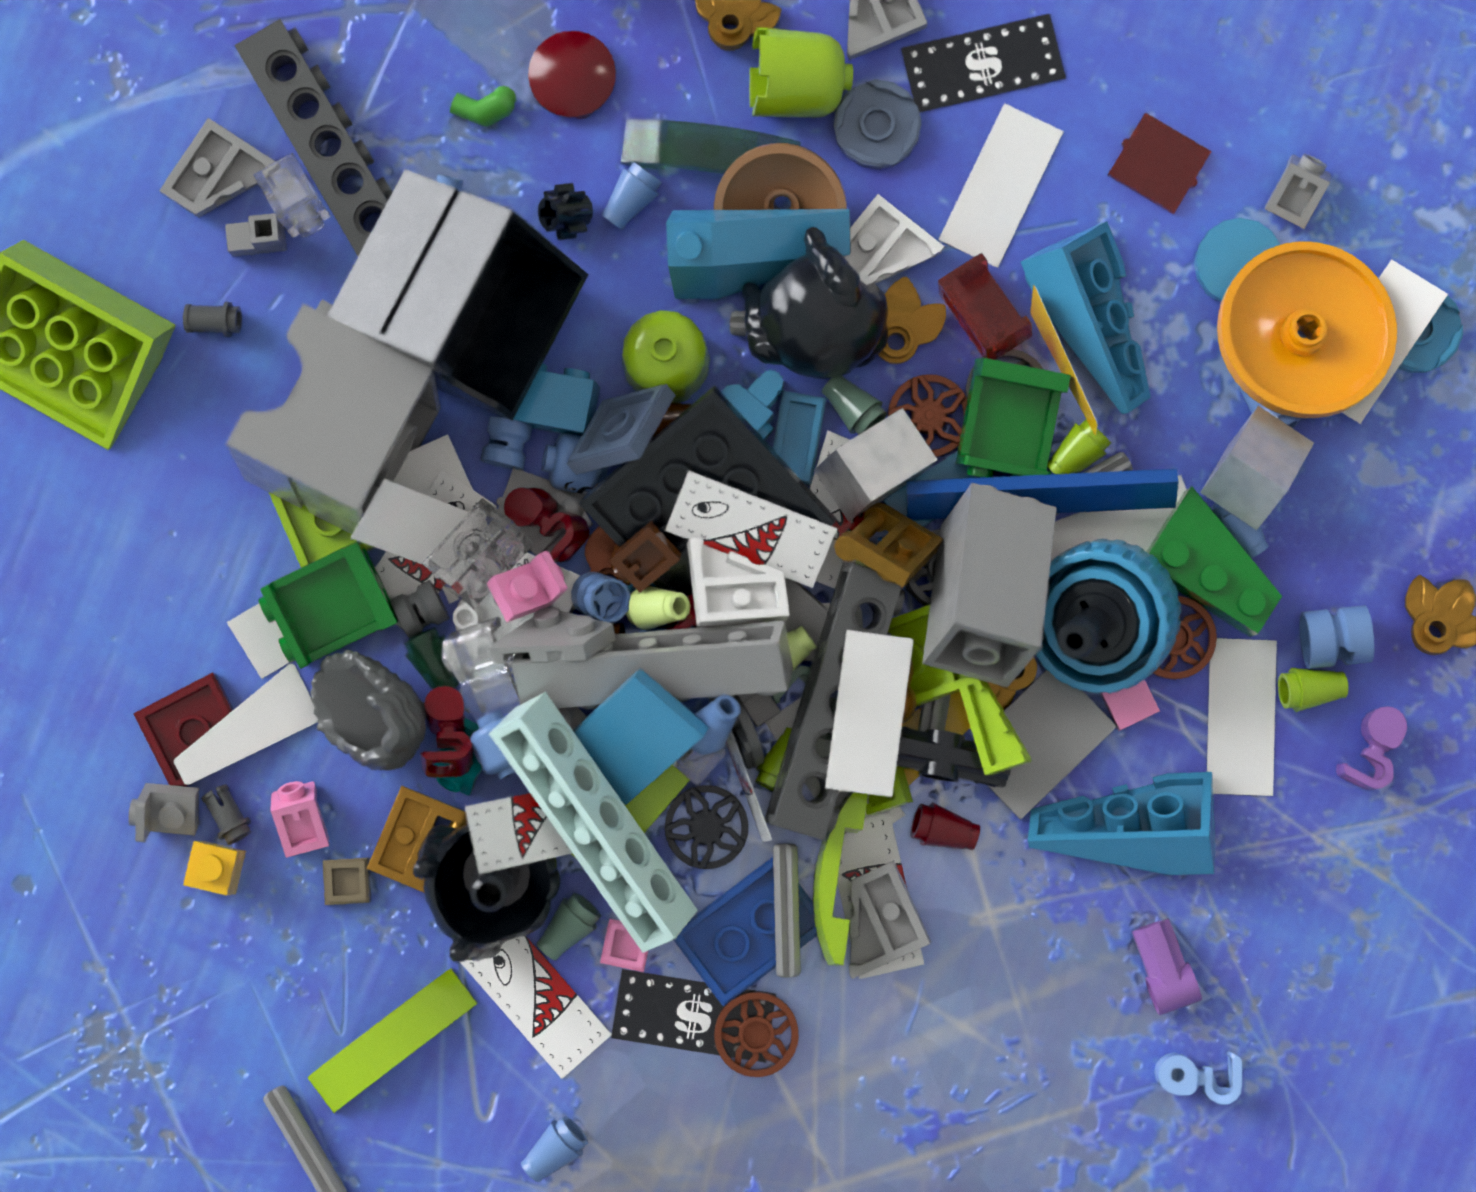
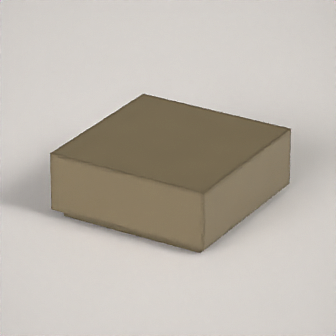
[323,858,371,905]

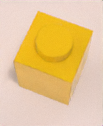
[183,841,246,895]

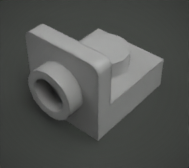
[1265,154,1331,229]
[129,783,199,843]

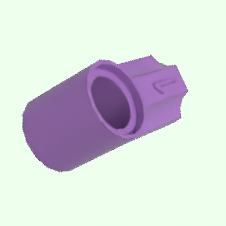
[1131,919,1202,1016]

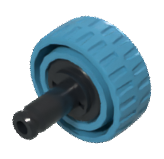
[1035,538,1182,694]

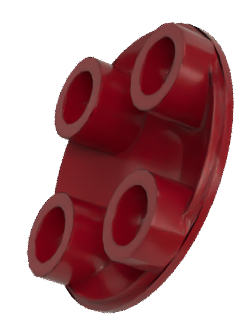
[528,31,616,119]

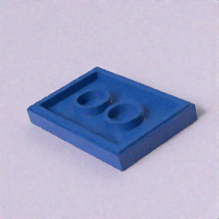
[674,857,817,1007]

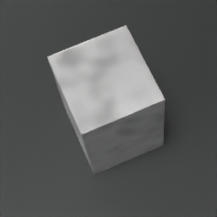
[1200,406,1314,530]
[814,408,938,522]

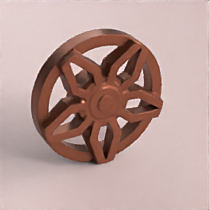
[888,374,967,457]
[1152,596,1217,679]
[714,992,799,1077]

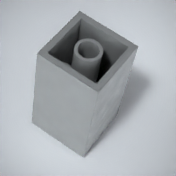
[922,483,1057,687]

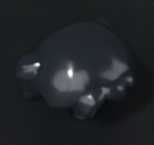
[742,227,888,379]
[413,824,560,963]

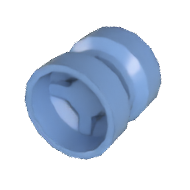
[480,416,533,470]
[571,571,630,623]

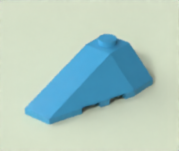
[1028,772,1216,875]

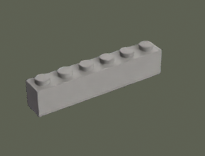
[511,621,793,709]

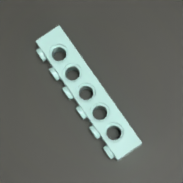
[489,692,698,953]

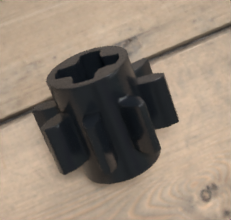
[538,183,593,240]

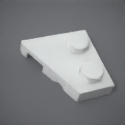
[844,194,944,285]
[687,538,790,627]

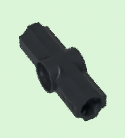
[896,726,1011,788]

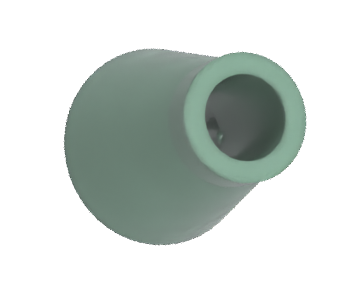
[822,375,887,435]
[536,893,601,961]

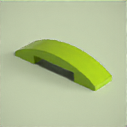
[813,791,868,967]
[307,968,478,1113]

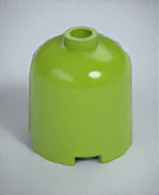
[749,27,853,118]
[622,310,710,403]

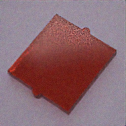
[1108,112,1211,214]

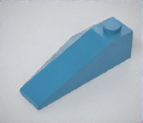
[666,209,851,299]
[1021,221,1151,414]

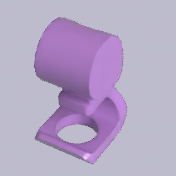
[1336,706,1407,790]

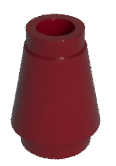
[911,802,980,850]

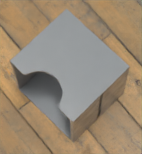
[226,303,441,534]

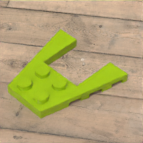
[866,605,1032,815]

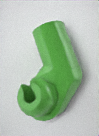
[450,86,516,126]

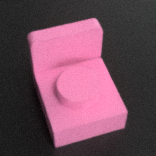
[486,551,567,622]
[271,781,329,858]

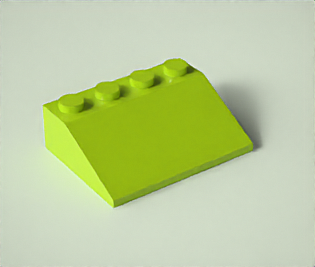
[0,240,176,450]

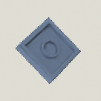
[567,384,675,475]

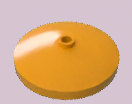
[1217,241,1397,419]

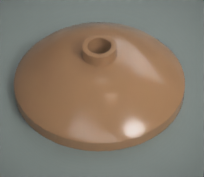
[714,143,847,210]

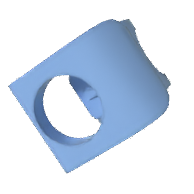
[1154,1051,1242,1105]

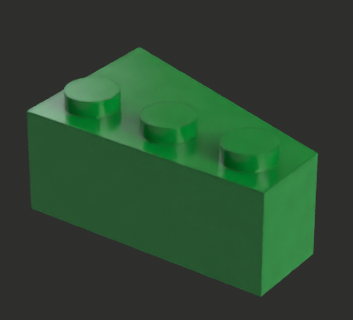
[1146,486,1282,637]

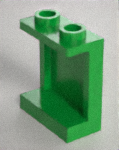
[955,358,1071,478]
[258,541,399,669]

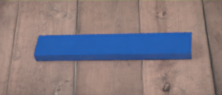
[906,469,1179,520]

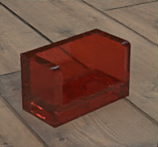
[938,253,1032,360]

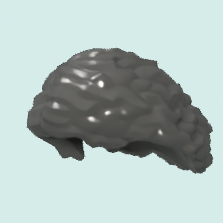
[311,650,426,771]

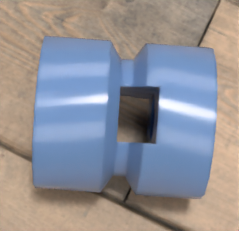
[1299,605,1374,669]

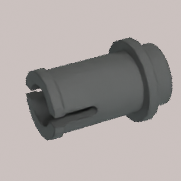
[183,302,242,337]
[201,784,252,845]

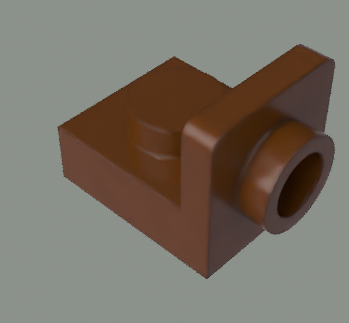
[609,522,682,593]

